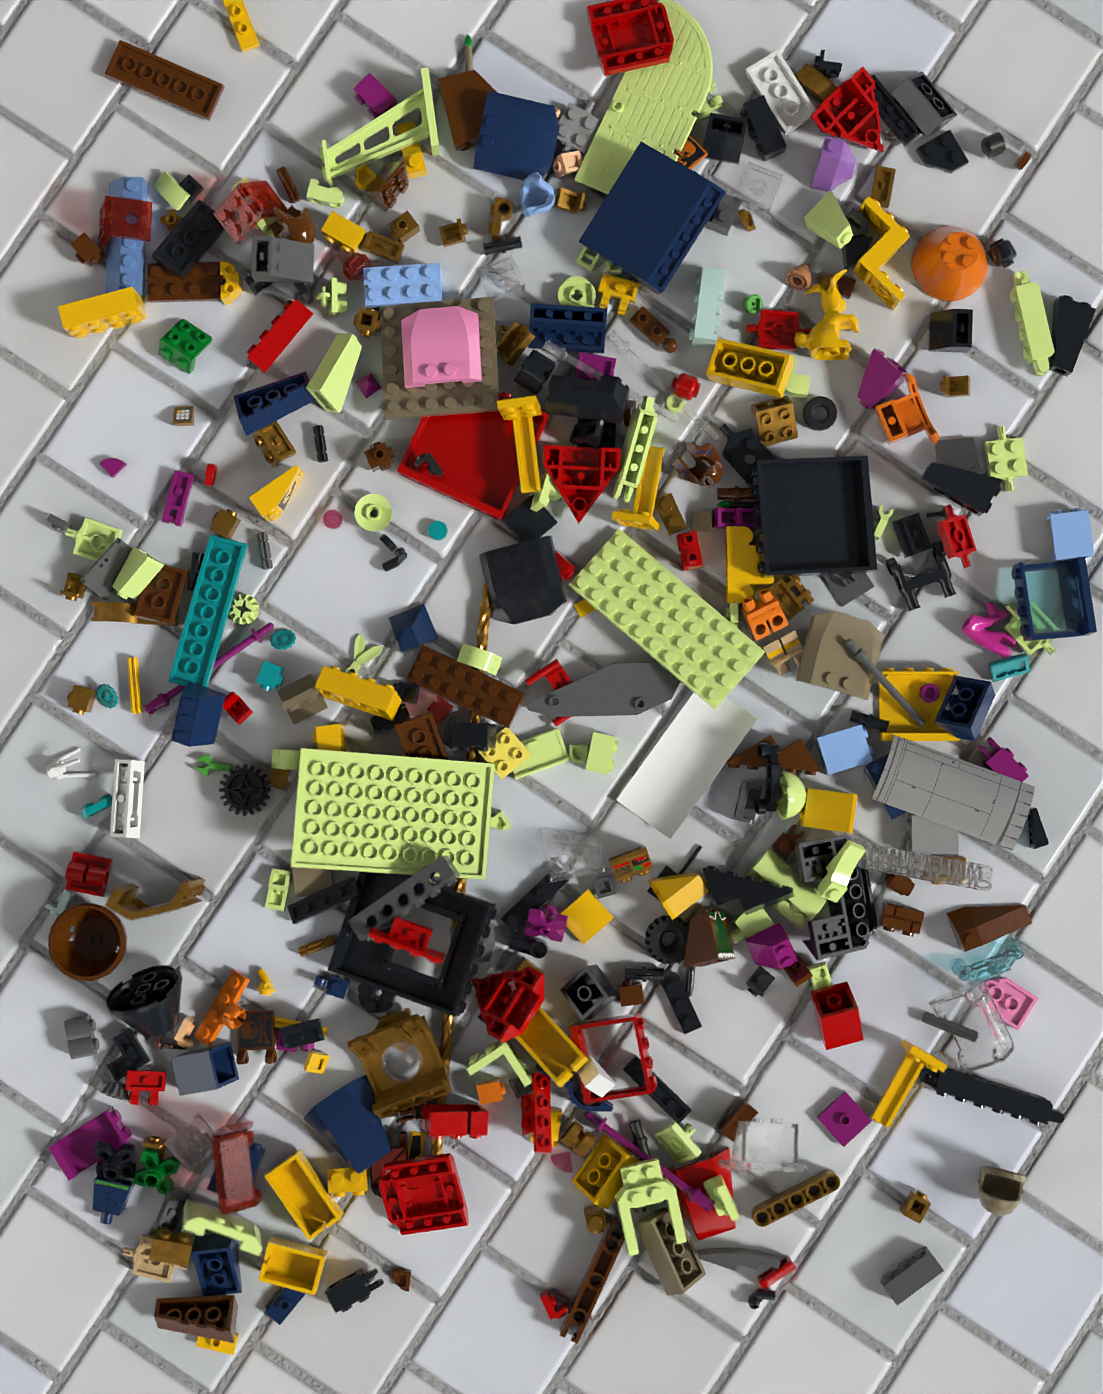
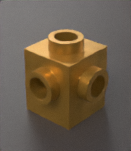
[353,308,381,337]

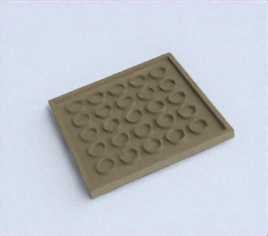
[380,296,499,420]

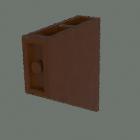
[438,70,498,151]

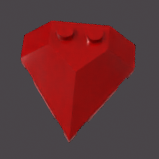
[810,67,884,152]
[543,445,621,524]
[471,966,545,1043]

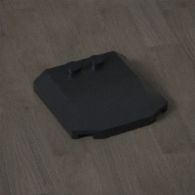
[479,535,567,625]

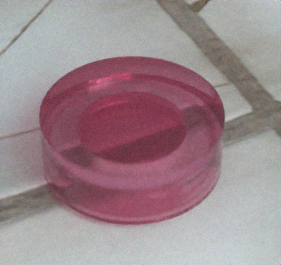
[323,510,343,529]

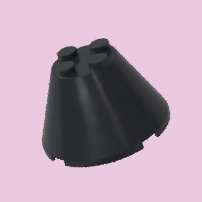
[106,965,182,1040]

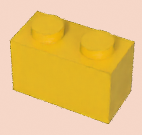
[321,211,367,255]

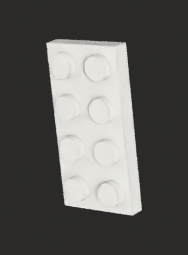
[745,50,815,135]

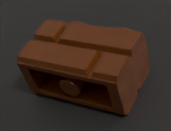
[879,902,924,937]

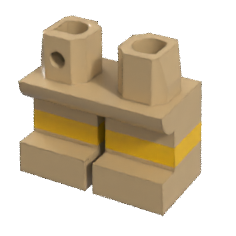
[761,630,804,675]

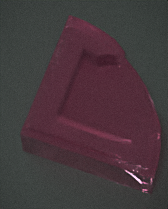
[550,1152,573,1173]

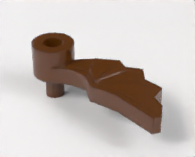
[153,1036,186,1050]

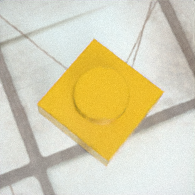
[303,1050,329,1074]

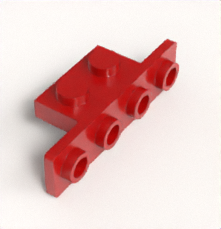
[368,916,445,963]
[520,1073,552,1154]

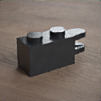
[325,1268,384,1313]

